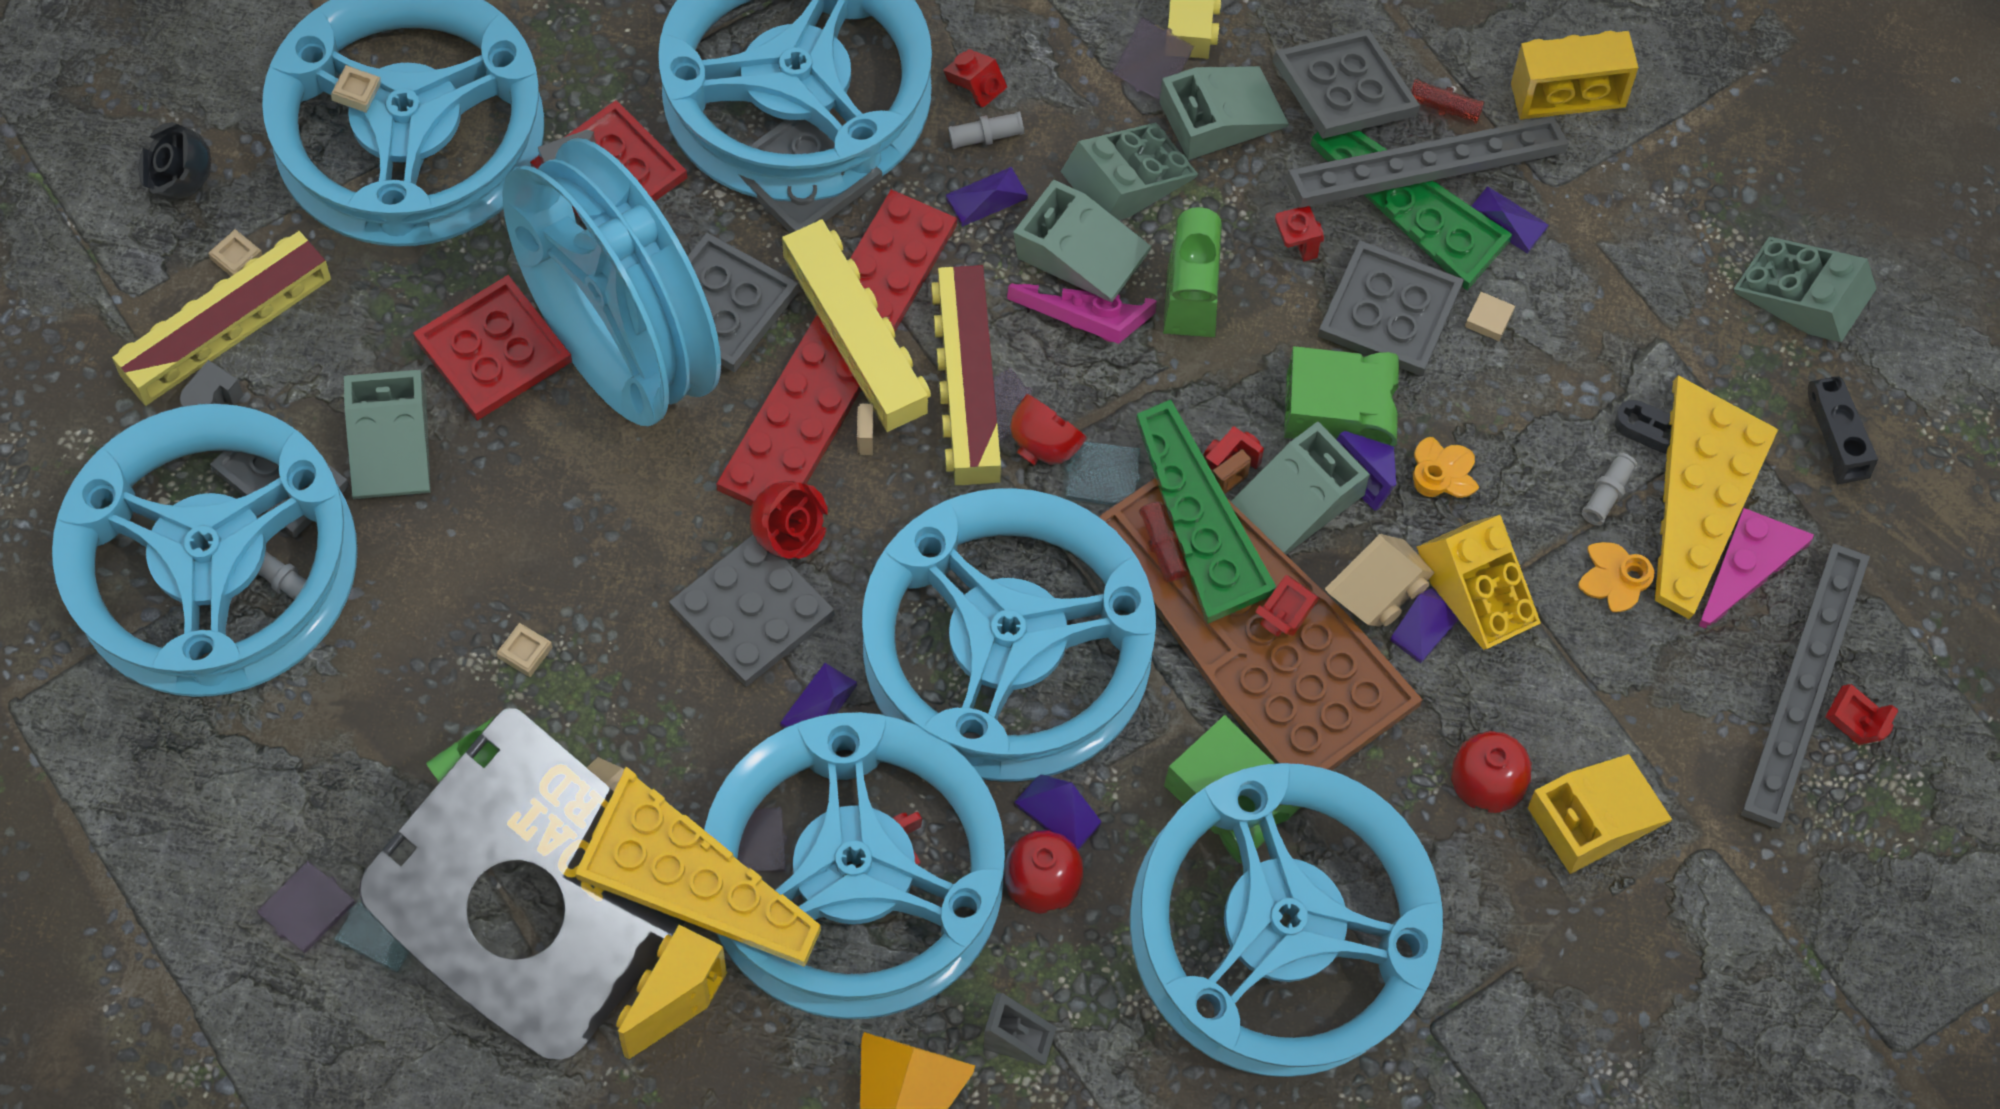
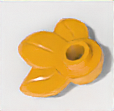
[1413,437,1479,498]
[1578,542,1654,612]

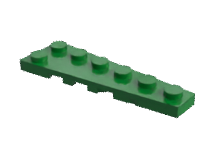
[1311,130,1512,291]
[1136,400,1277,624]

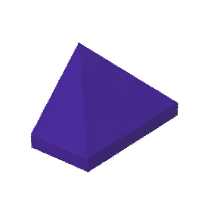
[946,167,1028,227]
[1471,186,1549,254]
[1336,431,1396,511]
[1390,587,1459,664]
[780,663,857,728]
[1014,774,1101,850]

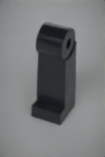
[1808,376,1878,485]

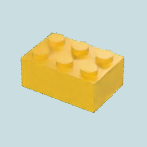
[1511,31,1639,120]

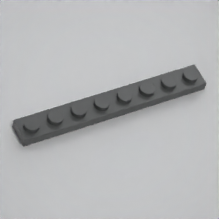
[1286,116,1569,208]
[1741,543,1870,829]

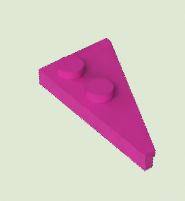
[1007,283,1157,344]
[1699,508,1814,629]

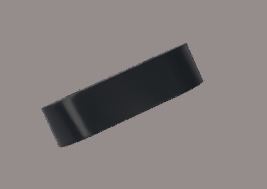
[1614,400,1672,454]

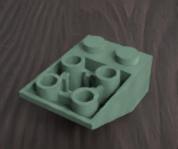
[1159,66,1289,160]
[1061,122,1198,220]
[1013,179,1151,302]
[1734,236,1877,342]
[344,370,431,499]
[1231,421,1370,554]

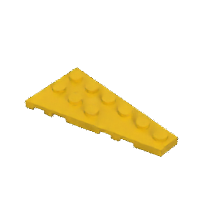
[1655,375,1778,619]
[575,767,821,967]

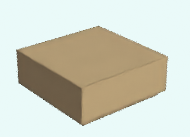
[331,65,381,113]
[208,229,263,276]
[1465,292,1515,341]
[857,404,873,455]
[497,623,553,677]

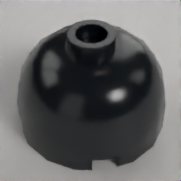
[138,122,212,199]

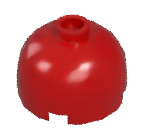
[1010,394,1087,466]
[750,481,828,559]
[1451,731,1532,813]
[1003,830,1084,913]

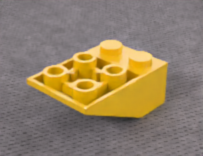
[1416,515,1541,650]
[1528,754,1672,874]
[616,925,727,1059]

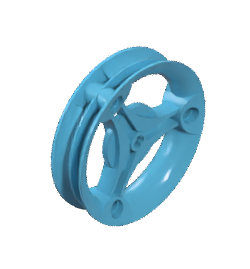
[262,0,544,246]
[658,0,932,201]
[502,138,721,426]
[52,404,357,697]
[862,488,1156,782]
[704,712,1005,1019]
[1130,763,1443,1077]

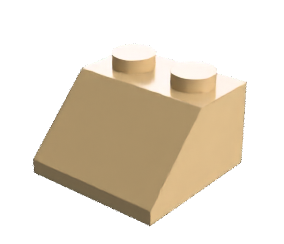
[1325,534,1434,627]

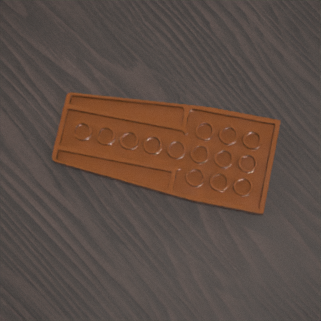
[1099,477,1423,771]

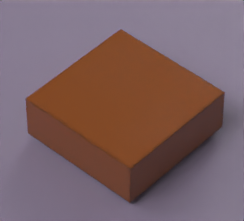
[1213,449,1251,494]

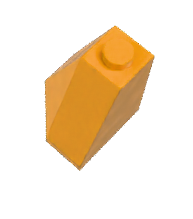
[860,1032,975,1109]

